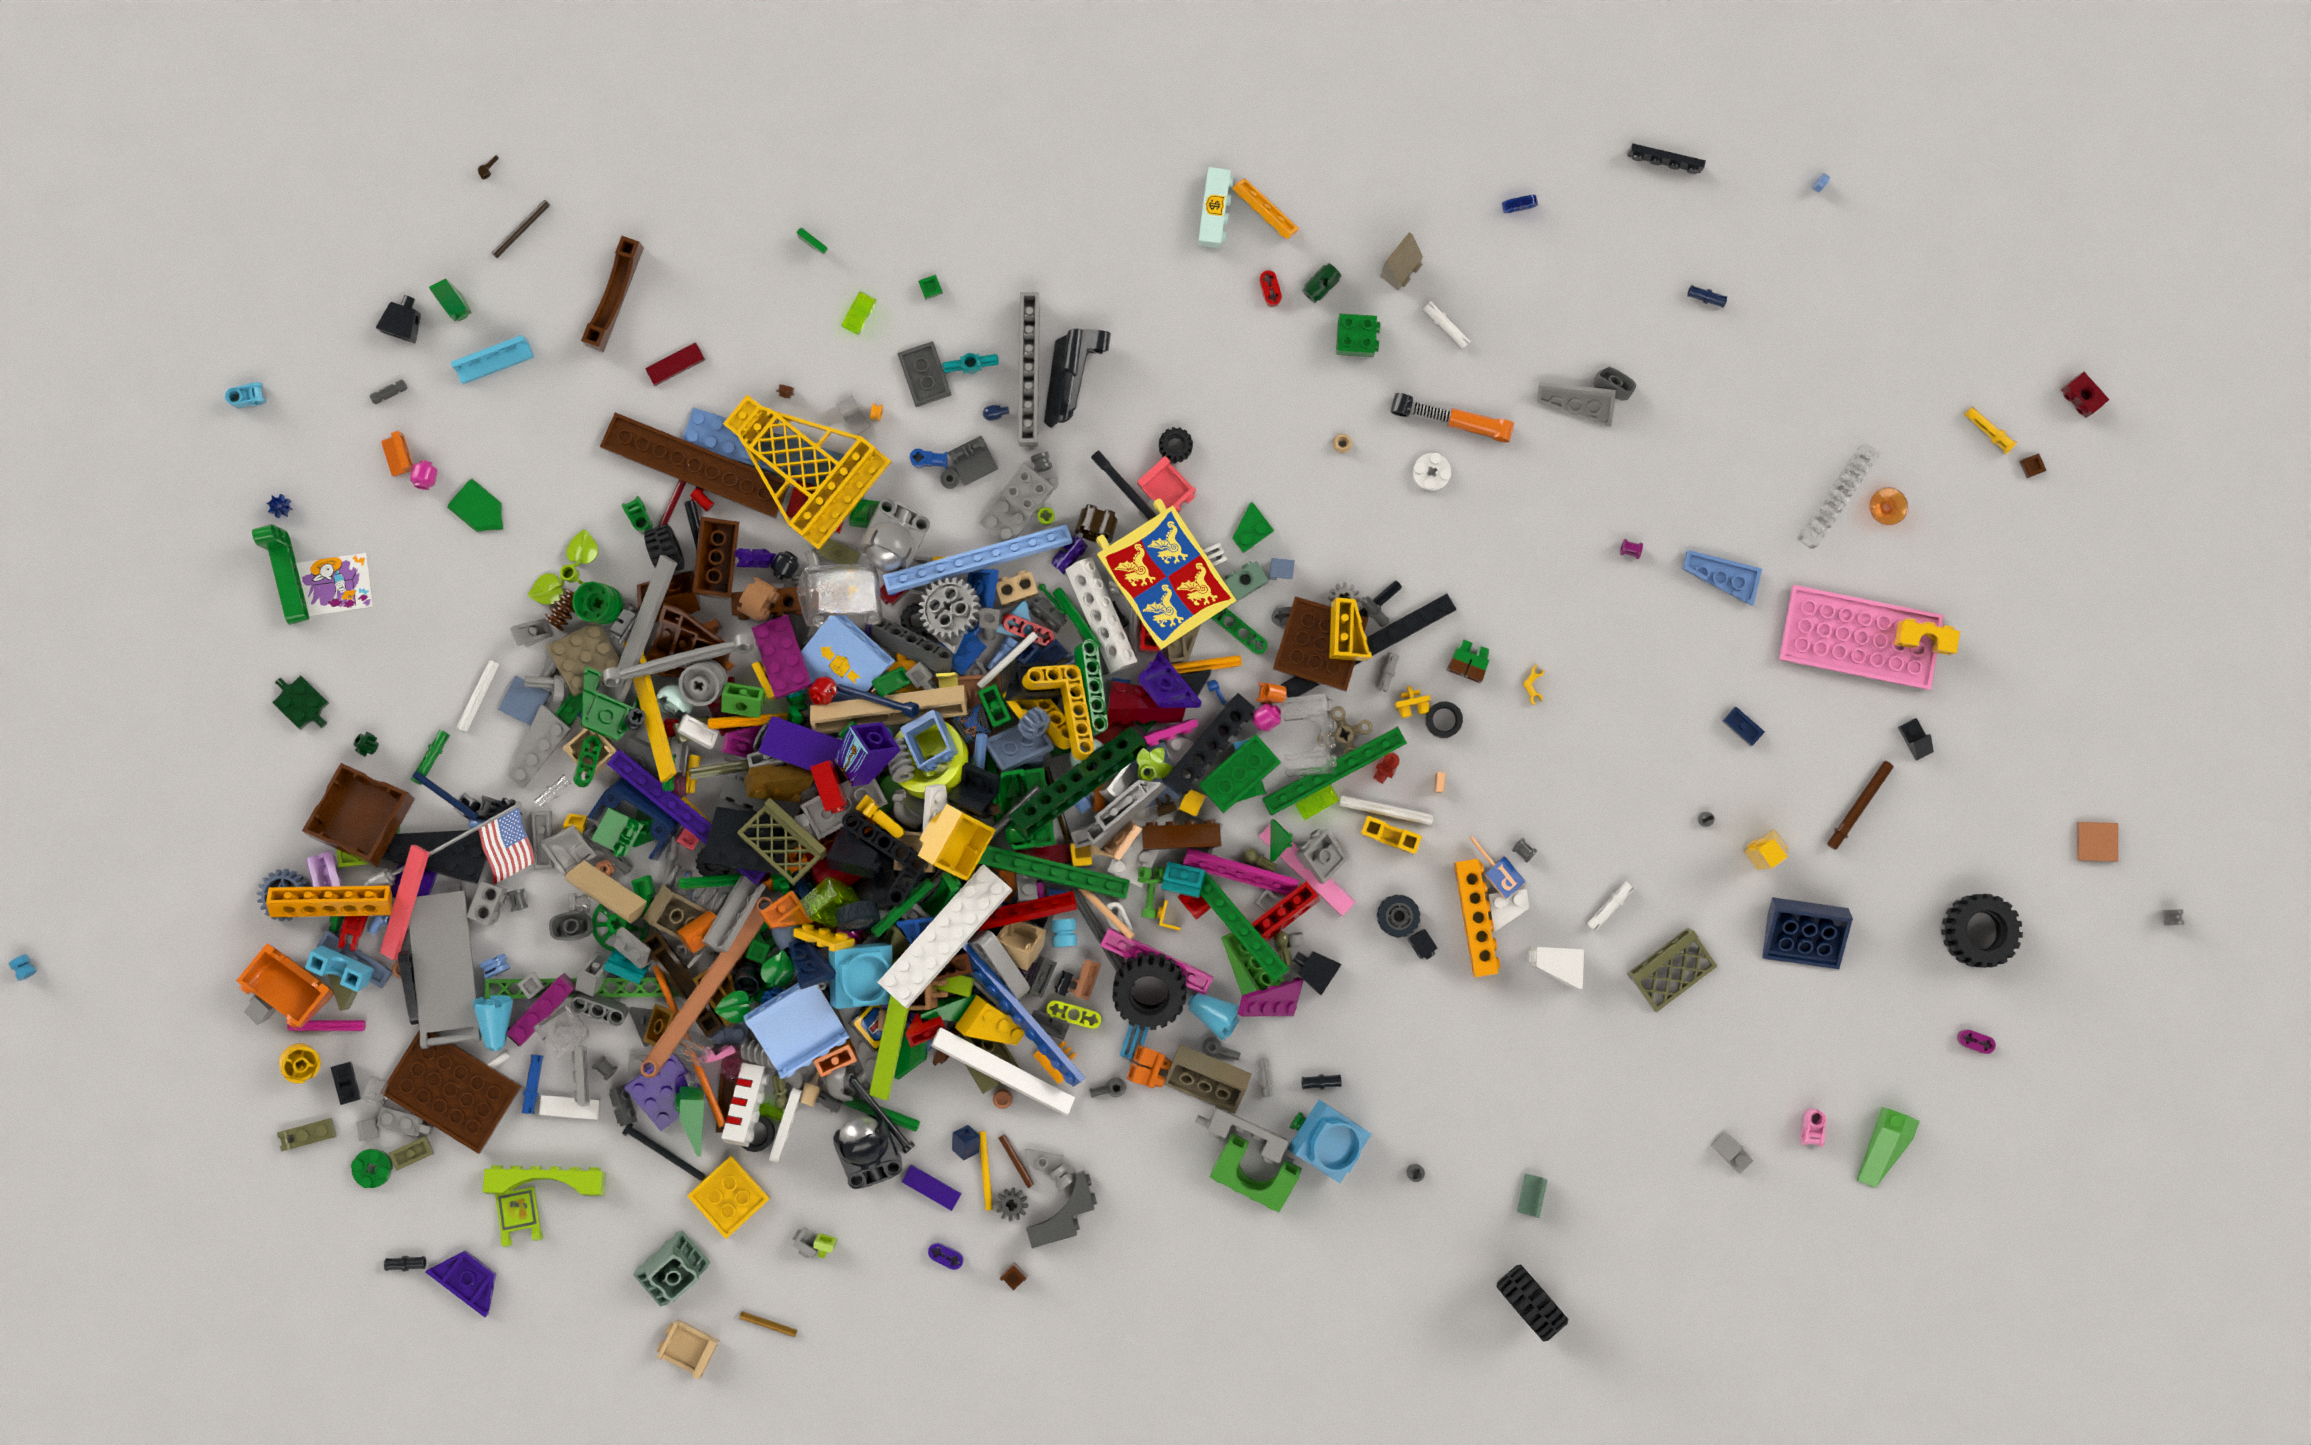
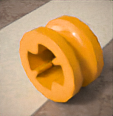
[870,403,883,422]

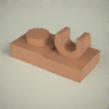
[1069,959,1101,1001]

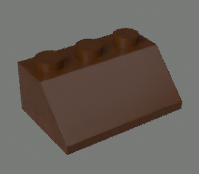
[637,571,701,623]

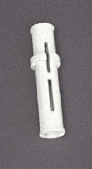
[1423,301,1471,350]
[1586,881,1635,932]

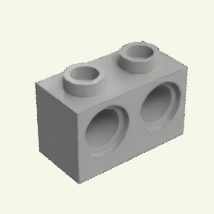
[467,881,507,925]

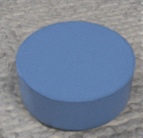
[1812,173,1830,192]

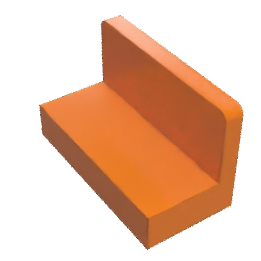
[381,431,413,477]

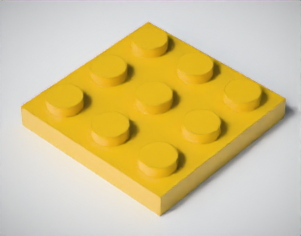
[687,1155,771,1239]

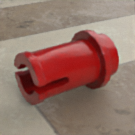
[690,488,715,512]

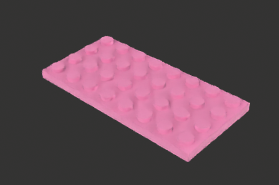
[1778,585,1944,690]

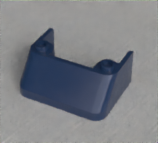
[587,776,681,861]

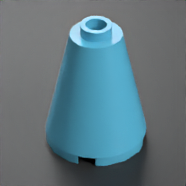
[1188,993,1239,1041]
[473,995,513,1051]

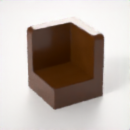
[999,1262,1028,1291]

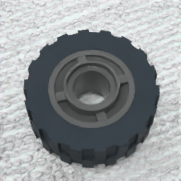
[1377,894,1421,938]
[835,900,881,932]

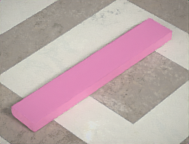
[1258,825,1356,916]

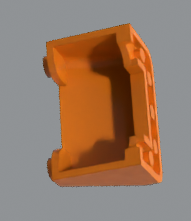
[236,943,334,1029]

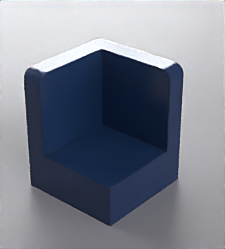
[952,1125,980,1161]

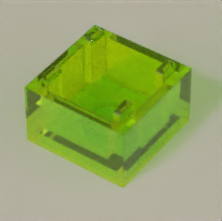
[800,877,859,928]

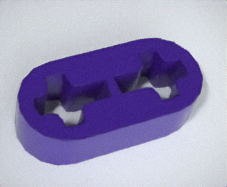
[928,1242,964,1270]

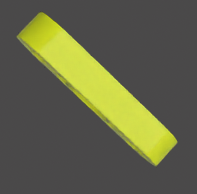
[1047,1000,1101,1029]

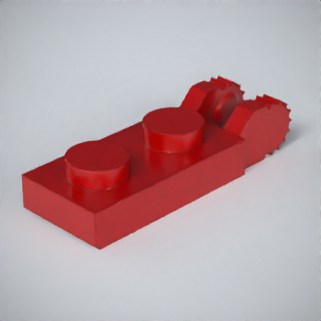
[338,916,368,952]

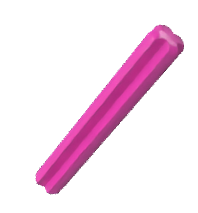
[287,1020,366,1031]

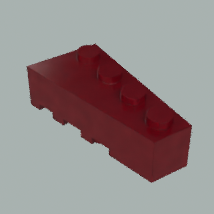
[1106,681,1186,724]

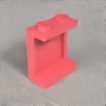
[1137,456,1196,513]

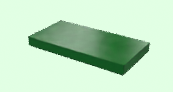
[1198,734,1281,814]

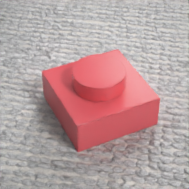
[675,826,700,851]

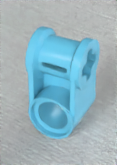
[225,382,266,408]

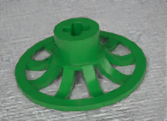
[592,904,649,952]

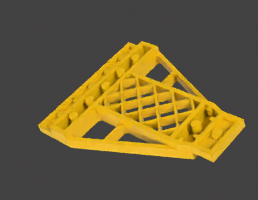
[723,395,892,550]

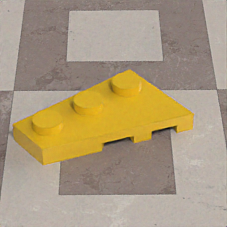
[793,924,854,952]

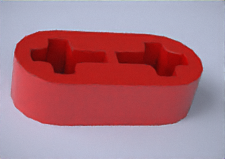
[1259,270,1282,307]

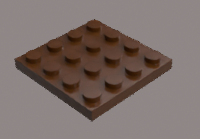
[1273,596,1369,692]

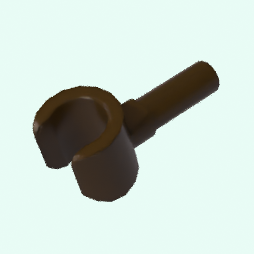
[478,155,499,180]

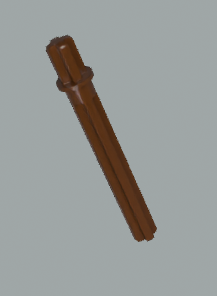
[1827,761,1894,850]

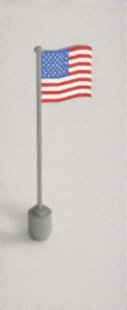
[365,802,534,887]

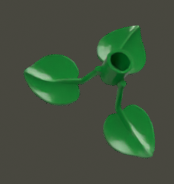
[714,950,793,1023]

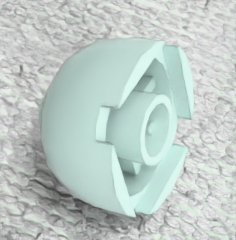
[656,684,693,720]

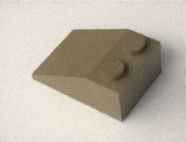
[1380,232,1423,290]
[643,885,717,941]

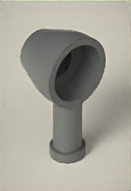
[1089,1078,1126,1098]

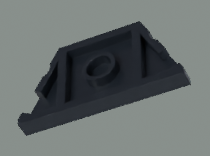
[1004,662,1076,701]

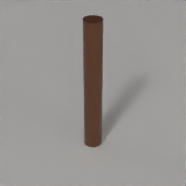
[998,1134,1035,1188]

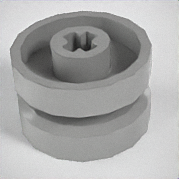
[679,659,728,706]

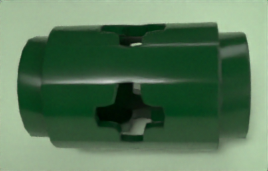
[1302,263,1342,303]

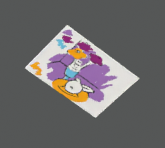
[296,553,373,616]

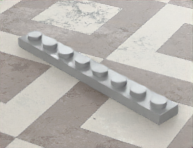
[818,946,878,1087]

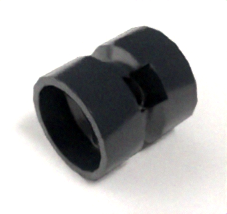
[734,961,761,997]

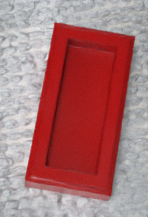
[1095,721,1135,745]

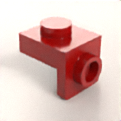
[1178,894,1211,920]

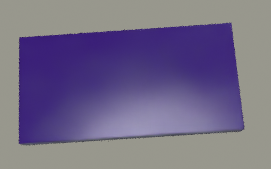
[759,716,843,771]

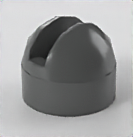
[1698,812,1715,827]

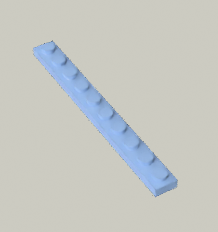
[882,524,1072,595]

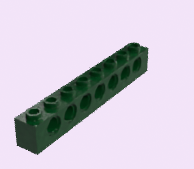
[1008,726,1147,840]

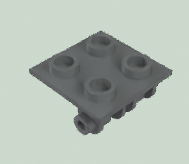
[948,436,998,486]

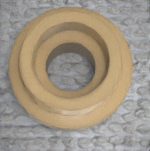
[1333,434,1352,453]

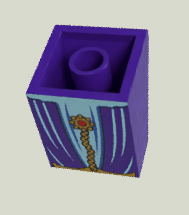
[834,722,901,787]

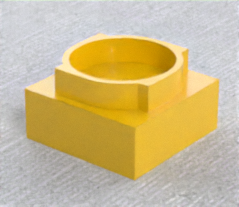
[918,804,996,881]

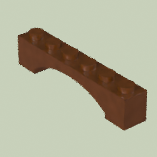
[581,236,644,352]

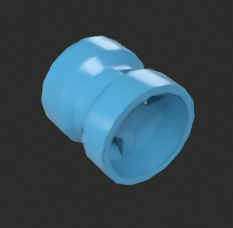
[8,954,37,981]

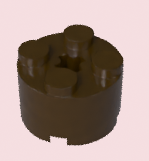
[1075,504,1118,543]

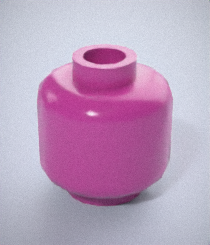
[410,460,437,490]
[1252,703,1282,731]

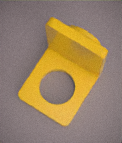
[1157,900,1181,931]

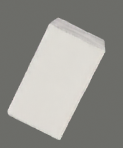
[1098,763,1134,803]

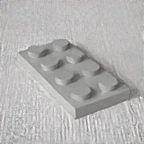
[800,778,888,840]

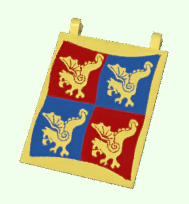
[1096,498,1237,650]

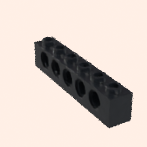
[1162,693,1255,796]

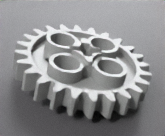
[918,577,981,640]

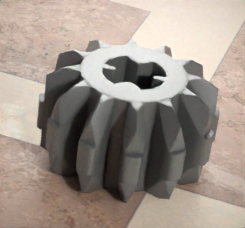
[995,1187,1029,1221]

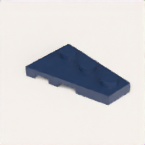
[788,939,836,990]

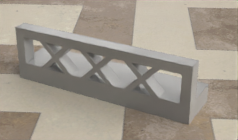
[702,876,766,952]

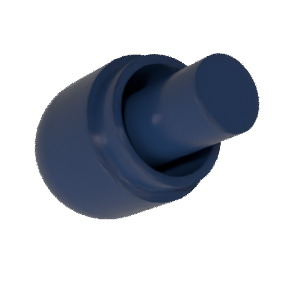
[983,405,1010,421]

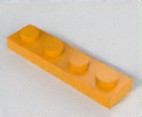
[1232,178,1299,239]

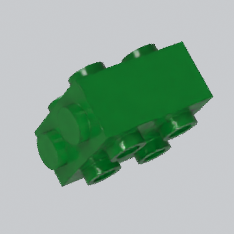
[1336,313,1380,357]

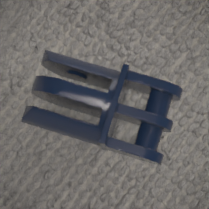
[792,870,818,907]

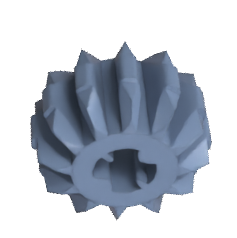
[1018,707,1051,740]

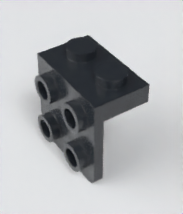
[947,762,1000,814]

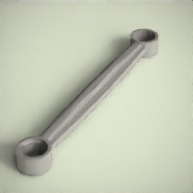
[603,633,754,687]

